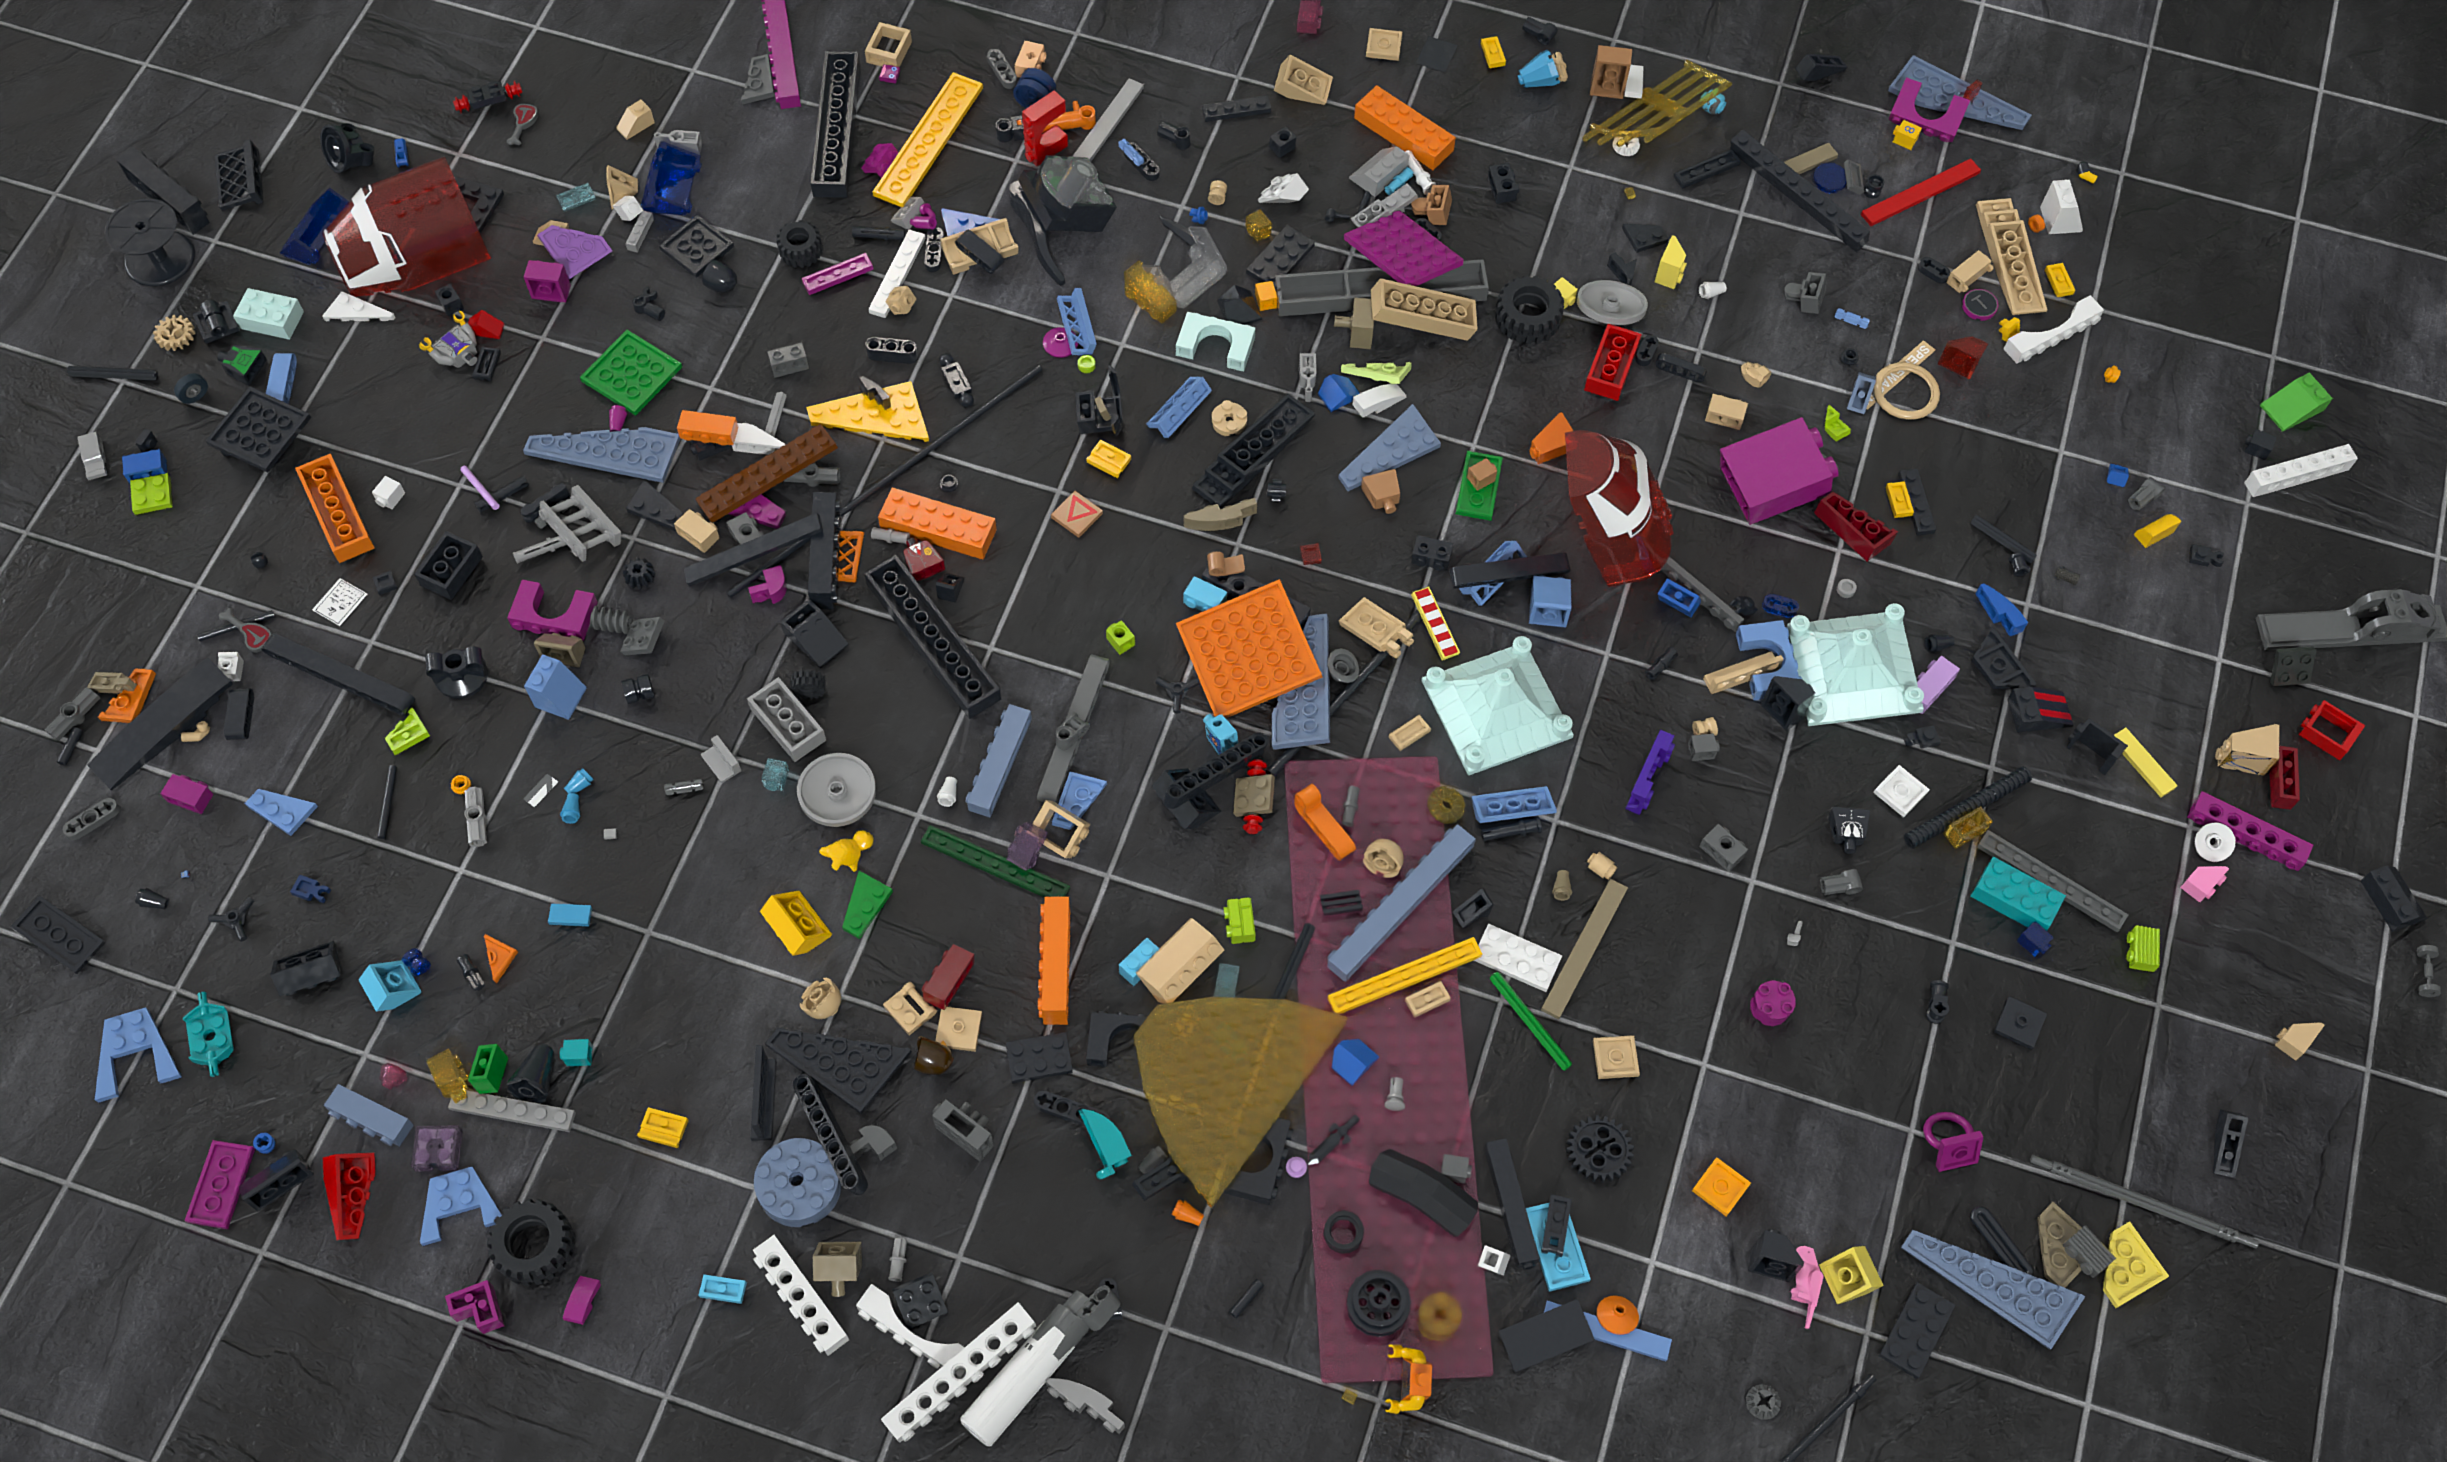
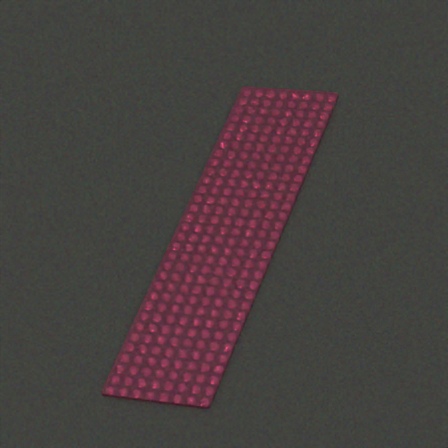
[1284,756,1493,1383]

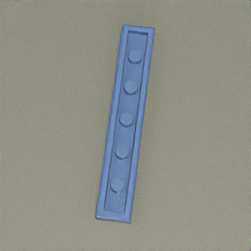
[1544,1301,1672,1362]

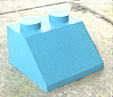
[359,960,421,1012]

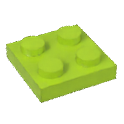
[130,473,173,515]

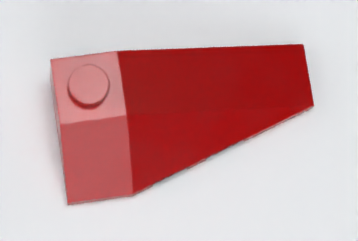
[323,1153,375,1240]

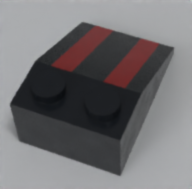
[2007,687,2073,733]

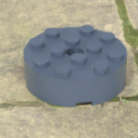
[754,1138,842,1227]

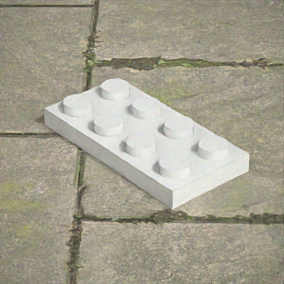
[1473,924,1562,992]

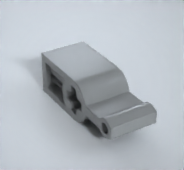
[654,130,702,155]
[1299,353,1316,402]
[78,432,107,480]

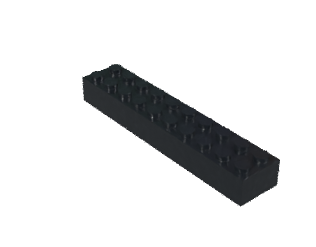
[810,51,861,198]
[864,555,1001,719]

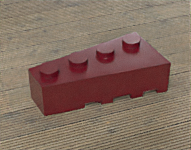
[1814,492,1898,562]

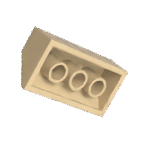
[1136,918,1224,1005]

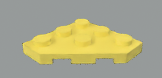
[2103,1222,2169,1308]

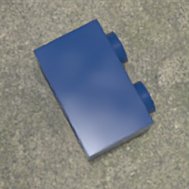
[122,449,167,483]
[1657,578,1701,617]

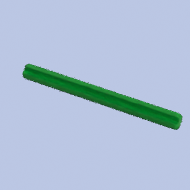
[1490,972,1572,1071]

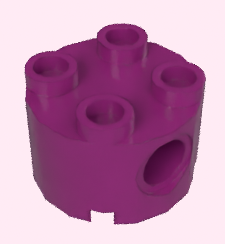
[1750,980,1796,1026]

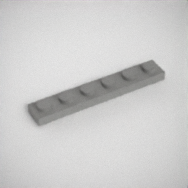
[448,1088,576,1132]

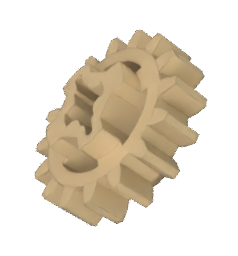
[153,315,195,351]

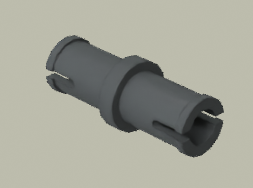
[1341,786,1360,827]

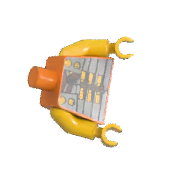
[1385,1345,1432,1414]

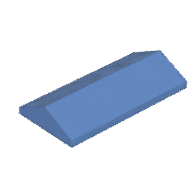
[1471,786,1557,823]

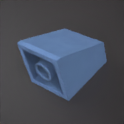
[1529,575,1571,627]
[524,654,587,720]

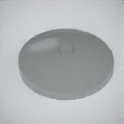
[1577,280,1648,325]
[797,753,876,827]

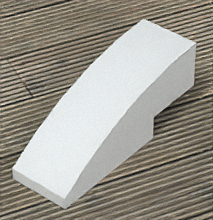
[1353,384,1406,417]

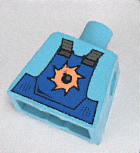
[1203,714,1238,755]

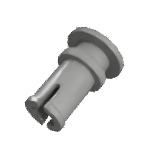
[1385,1077,1405,1111]

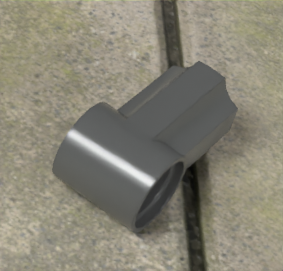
[2128,477,2165,510]
[1820,869,1863,895]

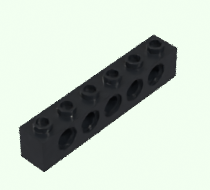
[1202,567,1311,629]

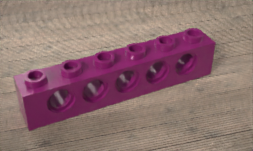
[2187,791,2313,871]

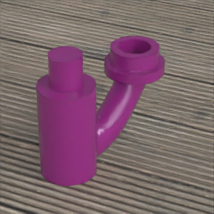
[910,203,937,229]

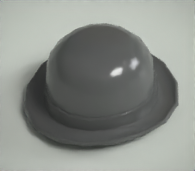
[1327,648,1359,683]

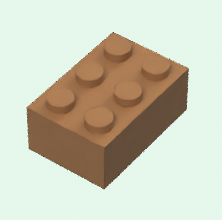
[1590,45,1632,99]

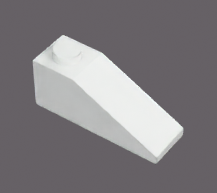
[732,423,785,455]

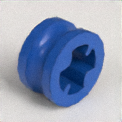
[253,1133,276,1154]

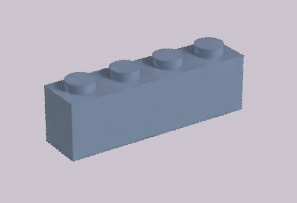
[324,1084,413,1147]

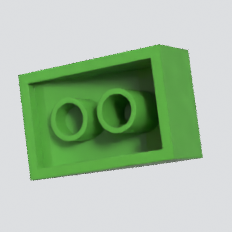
[2260,372,2333,432]

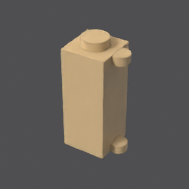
[1946,250,1993,293]

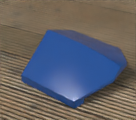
[1318,374,1360,412]
[1332,1039,1379,1086]

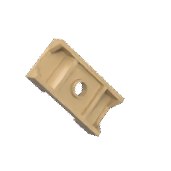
[941,218,1018,275]

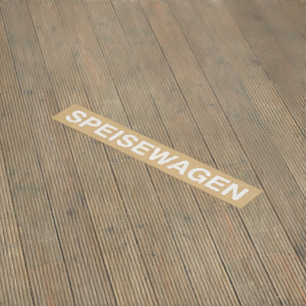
[1866,340,1935,410]

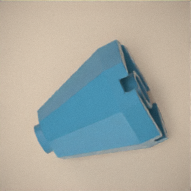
[1517,50,1560,87]

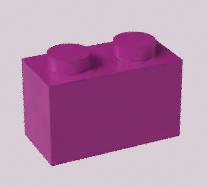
[160,774,213,814]

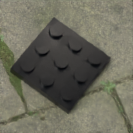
[659,215,734,278]

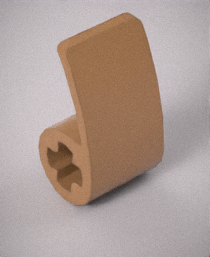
[1207,552,1245,576]

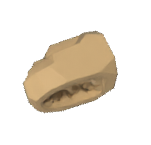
[1741,362,1771,388]

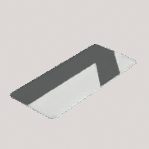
[524,774,558,807]

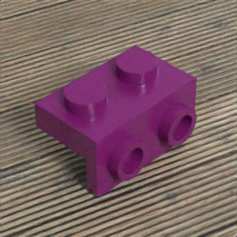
[861,143,899,178]

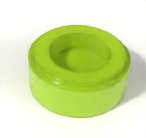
[1078,355,1096,373]

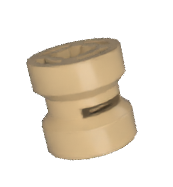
[1208,180,1227,205]
[1692,717,1718,736]

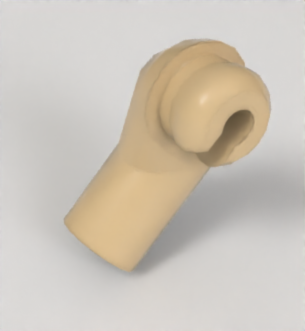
[181,721,210,742]

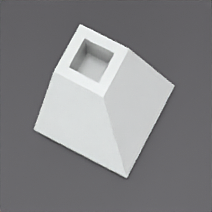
[1258,173,1309,203]

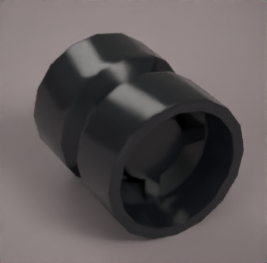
[621,674,655,705]

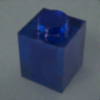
[2017,921,2054,957]

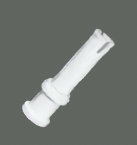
[1405,150,1436,195]

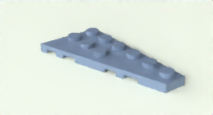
[1339,404,1441,491]

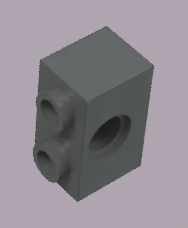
[726,512,764,545]
[1699,824,1748,872]

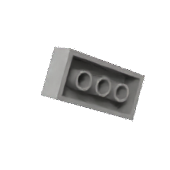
[747,677,826,762]

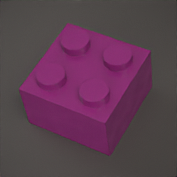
[524,260,571,303]

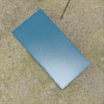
[548,904,592,926]

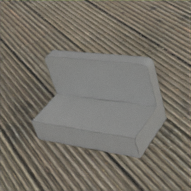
[701,735,741,783]

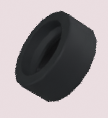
[1323,1210,1364,1254]

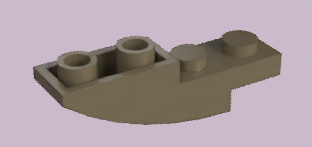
[1184,498,1257,531]

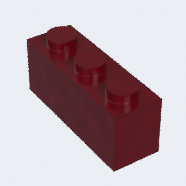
[2270,746,2300,810]
[922,944,974,1011]

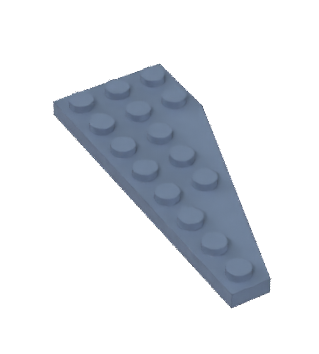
[1888,55,2032,130]
[523,427,681,483]

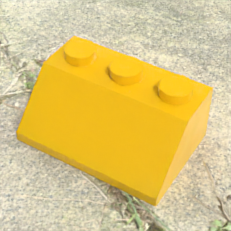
[760,891,832,956]

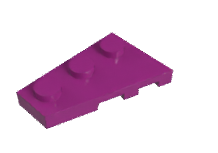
[728,494,786,529]

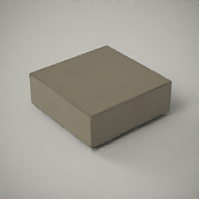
[1094,396,1111,421]

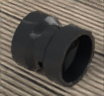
[1864,174,1885,199]

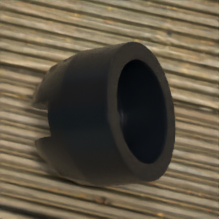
[251,552,268,568]

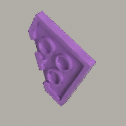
[537,225,612,280]

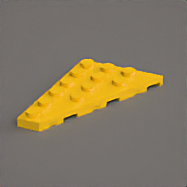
[806,381,929,442]

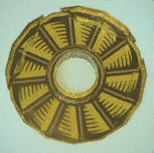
[1427,786,1465,824]

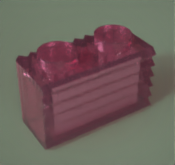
[1297,0,1323,34]

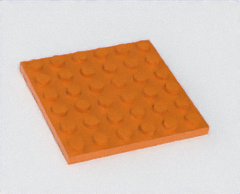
[1176,579,1323,719]

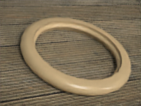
[1873,362,1940,420]

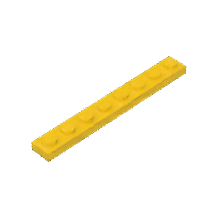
[1327,937,1482,1016]

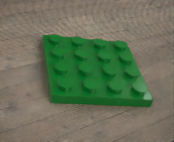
[580,330,682,416]

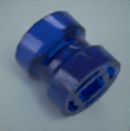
[402,948,431,977]

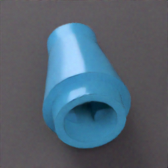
[564,769,594,794]
[560,793,580,824]

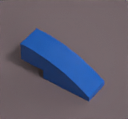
[1976,583,2028,636]

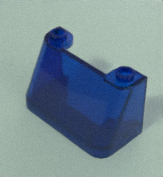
[641,141,702,216]

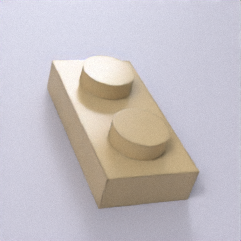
[1405,981,1451,1018]

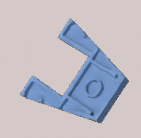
[95,1007,182,1103]

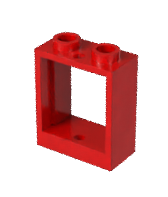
[2299,700,2365,760]

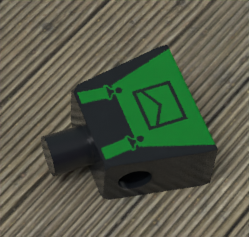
[217,345,267,386]

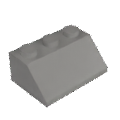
[1349,146,1410,197]

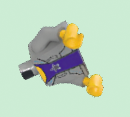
[419,311,477,368]

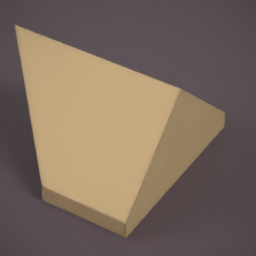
[606,165,638,209]

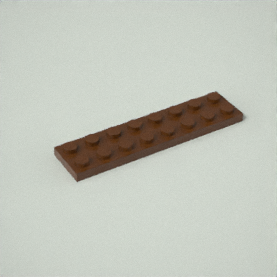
[695,424,838,523]

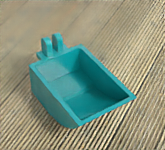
[1078,1109,1132,1179]

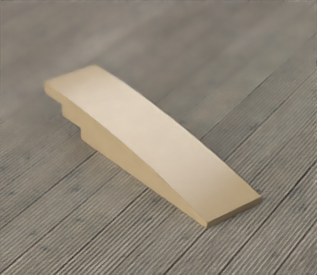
[1976,198,2047,315]

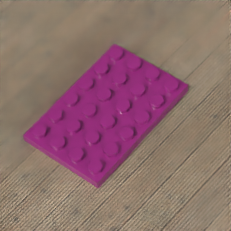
[1344,211,1464,286]

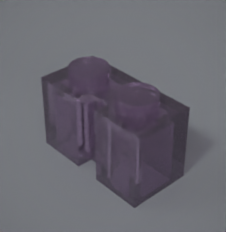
[1006,822,1048,871]

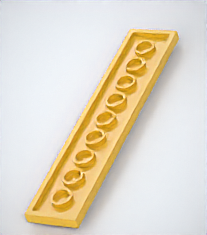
[873,72,983,207]

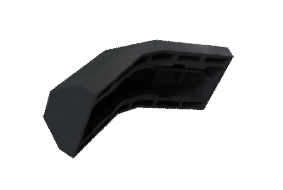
[1368,1148,1478,1237]

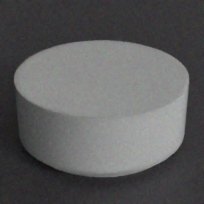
[1837,579,1857,598]

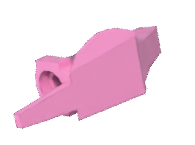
[1790,1246,1823,1329]

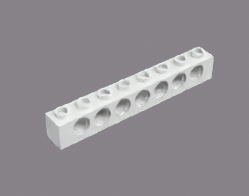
[881,1303,1036,1443]

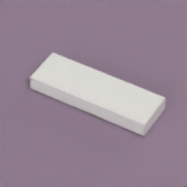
[1625,65,1643,98]

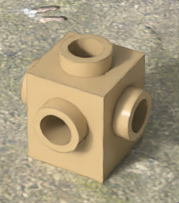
[885,286,916,315]

